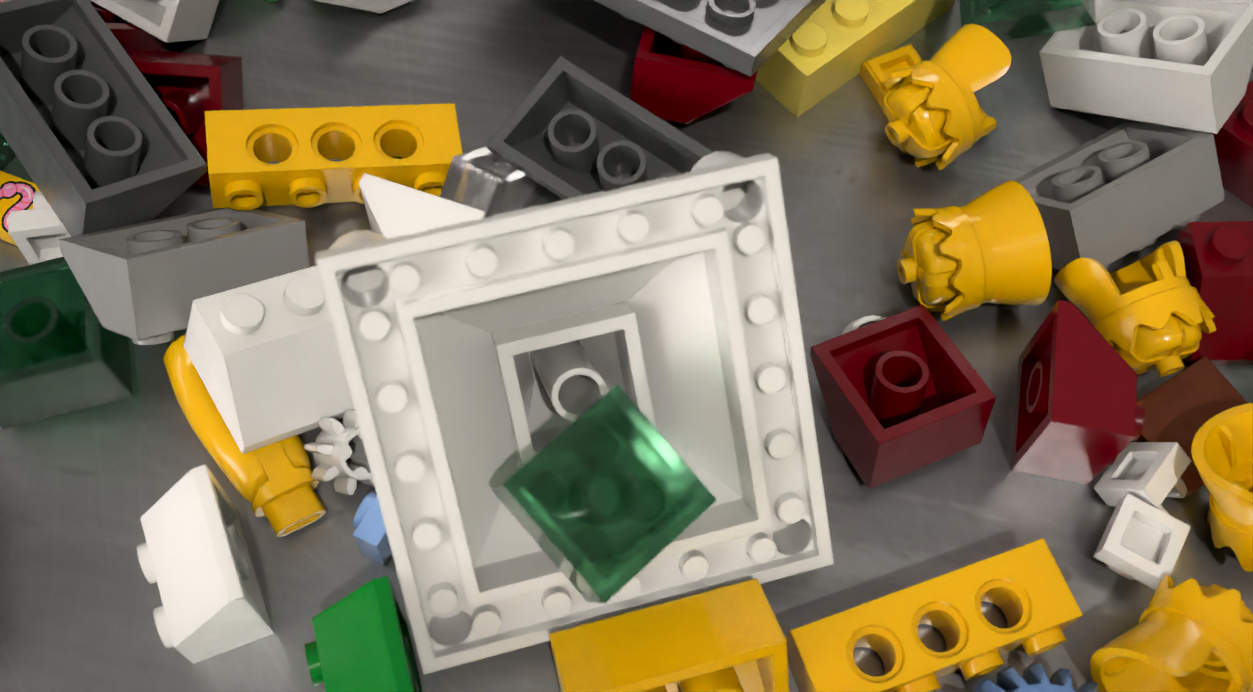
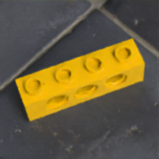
[205,103,464,211]
[786,538,1083,692]

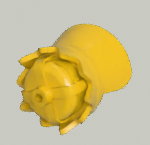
[882,24,1012,170]
[896,180,1052,321]
[1054,240,1216,377]
[1191,403,1253,572]
[1090,574,1253,692]

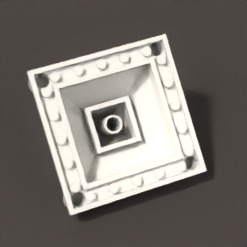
[316,151,834,674]

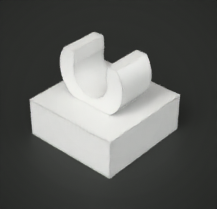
[8,191,71,268]
[1094,442,1191,514]
[1093,493,1191,590]

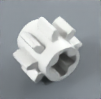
[304,410,374,495]

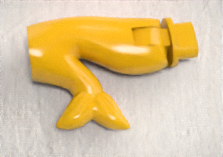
[163,334,326,537]

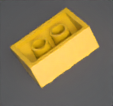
[549,578,789,692]

